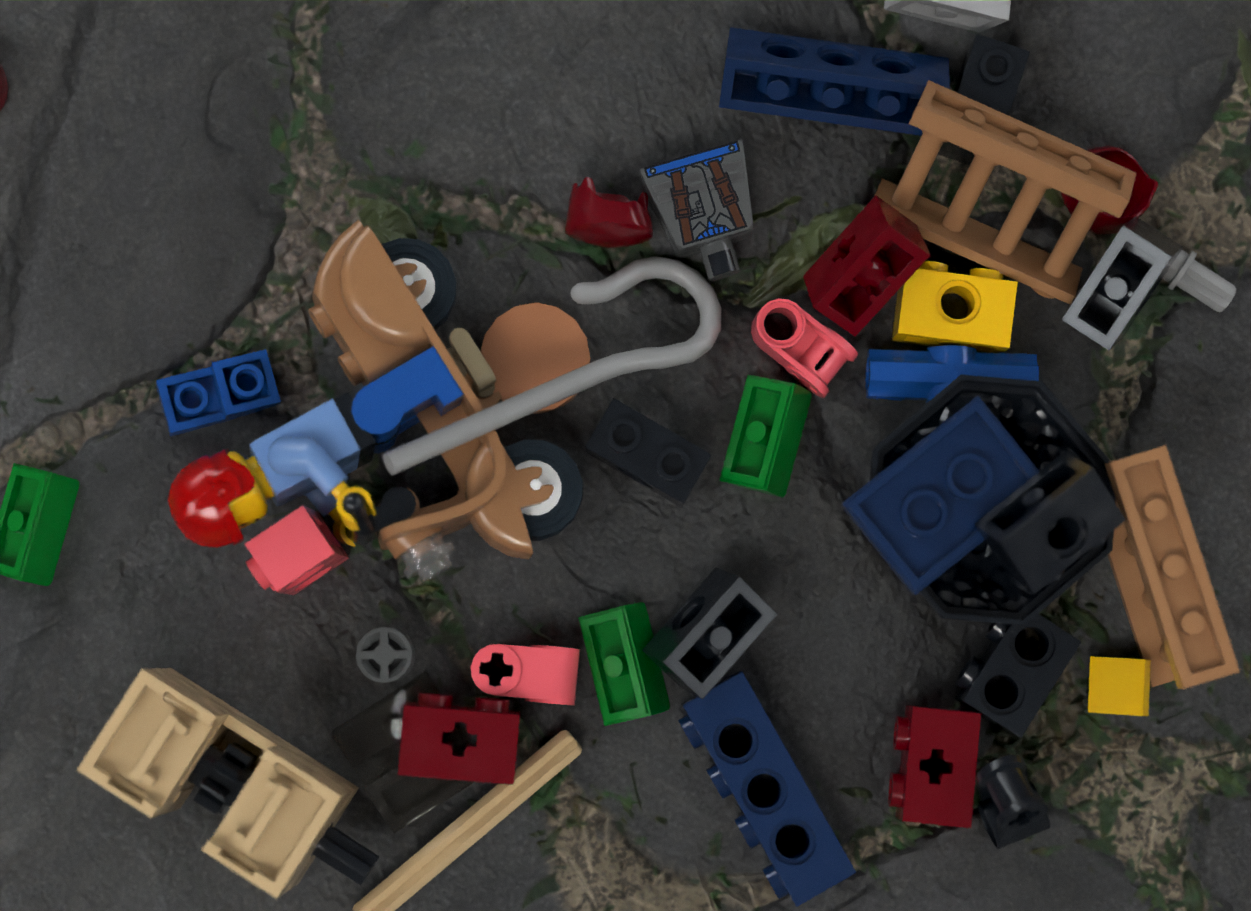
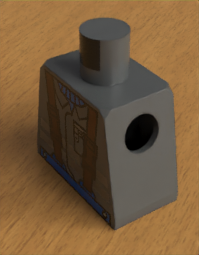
[640,140,753,281]

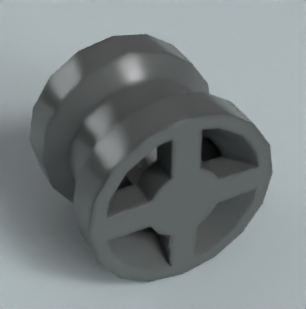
[356,626,417,683]

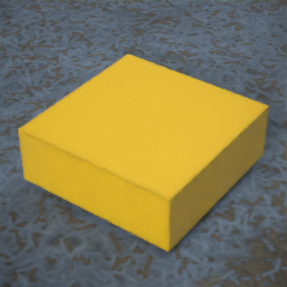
[1088,656,1151,716]

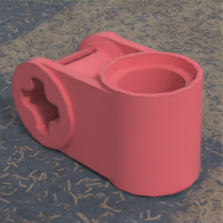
[751,298,858,398]
[471,644,580,706]

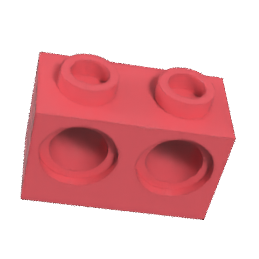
[245,505,349,595]

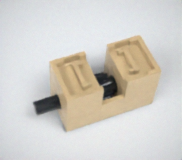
[77,668,380,899]

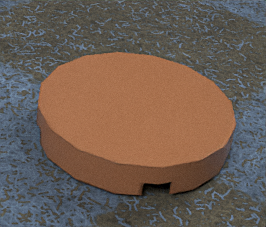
[481,302,591,414]

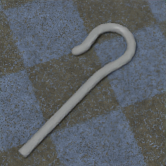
[383,256,722,475]

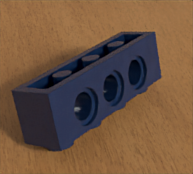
[719,27,950,136]
[678,671,856,907]

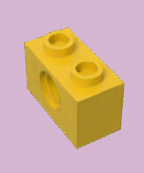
[891,261,1018,353]

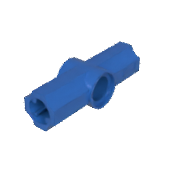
[865,345,1039,403]

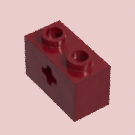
[803,195,930,336]
[398,693,520,785]
[888,705,981,828]

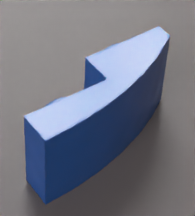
[156,349,281,437]

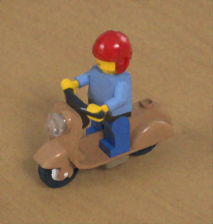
[168,220,583,583]

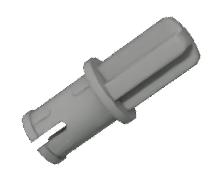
[1163,250,1236,312]

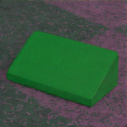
[719,375,812,498]
[0,463,79,586]
[578,602,670,726]

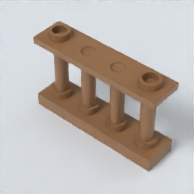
[875,80,1136,305]
[1105,445,1240,689]

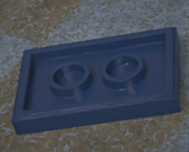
[840,396,1039,596]

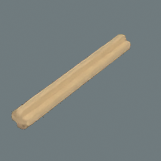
[352,730,582,911]

